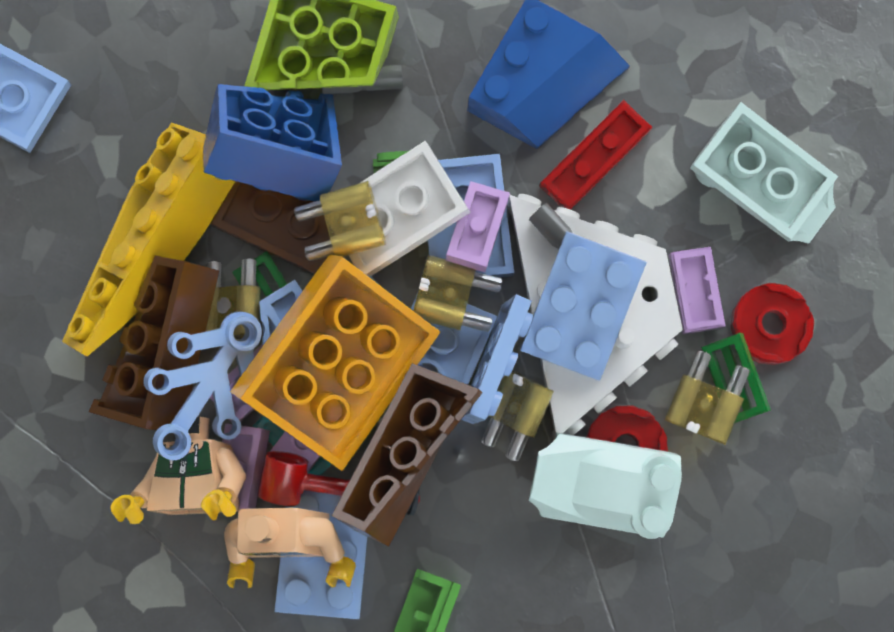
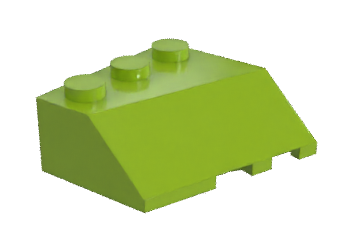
[244,0,399,90]

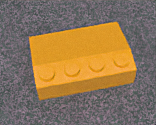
[230,254,441,471]

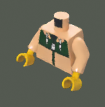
[110,417,246,524]
[224,508,356,588]

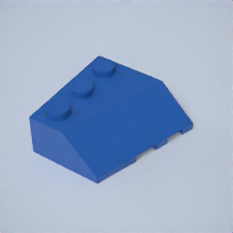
[467,0,630,149]
[203,84,342,202]

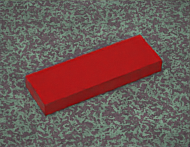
[539,100,653,210]

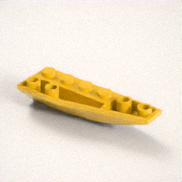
[62,122,235,356]

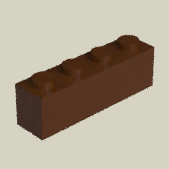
[89,255,220,431]
[332,363,483,547]

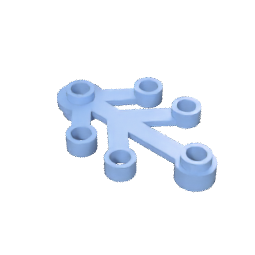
[144,311,262,460]

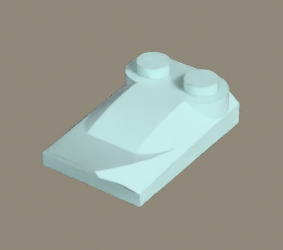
[690,102,838,244]
[529,432,682,539]

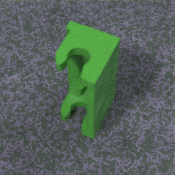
[394,569,461,632]

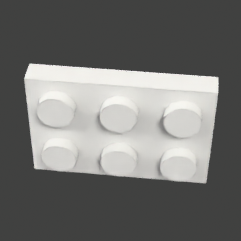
[324,141,471,277]

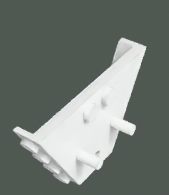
[507,194,683,441]

